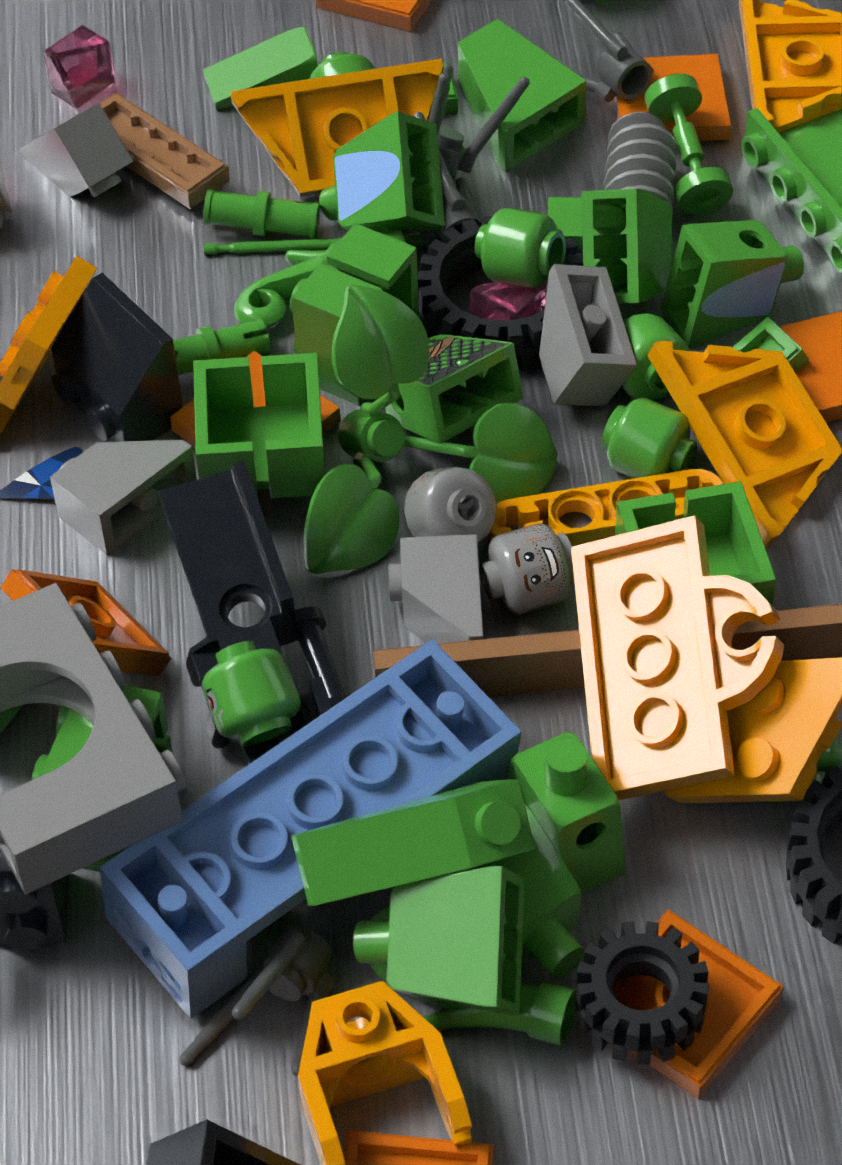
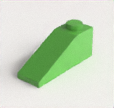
[291,779,535,906]

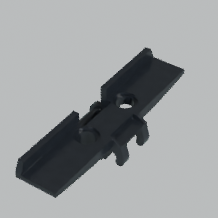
[158,460,349,765]

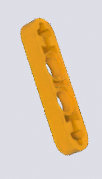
[487,469,723,547]

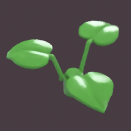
[303,285,558,574]

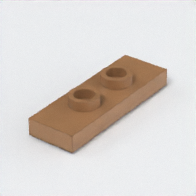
[100,93,230,209]

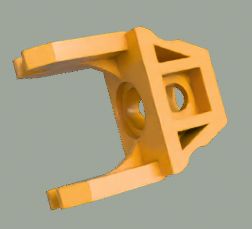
[298,981,472,1165]

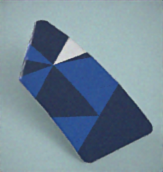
[0,447,83,499]

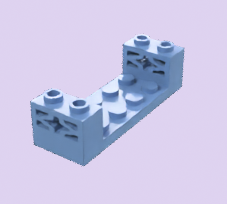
[100,639,522,1019]

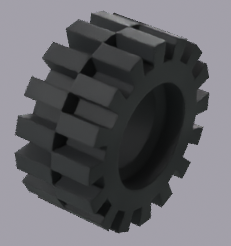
[576,921,709,1065]

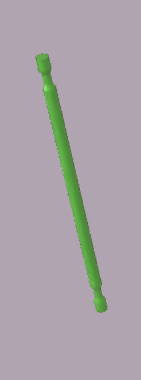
[203,235,427,255]

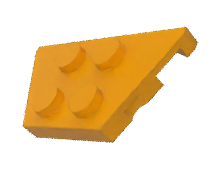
[739,0,842,133]
[231,58,443,197]
[0,256,97,434]
[647,340,842,549]
[665,657,842,803]

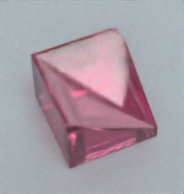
[43,25,116,108]
[470,281,548,321]

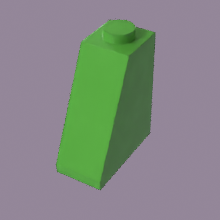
[458,18,587,173]

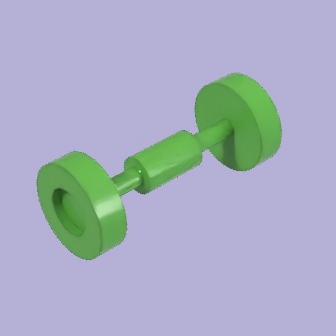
[644,74,733,215]

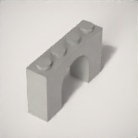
[0,583,186,895]

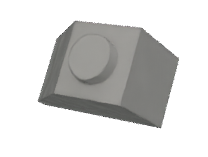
[19,103,133,197]
[539,264,637,406]
[50,440,197,555]
[388,534,483,644]

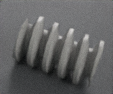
[603,112,678,216]

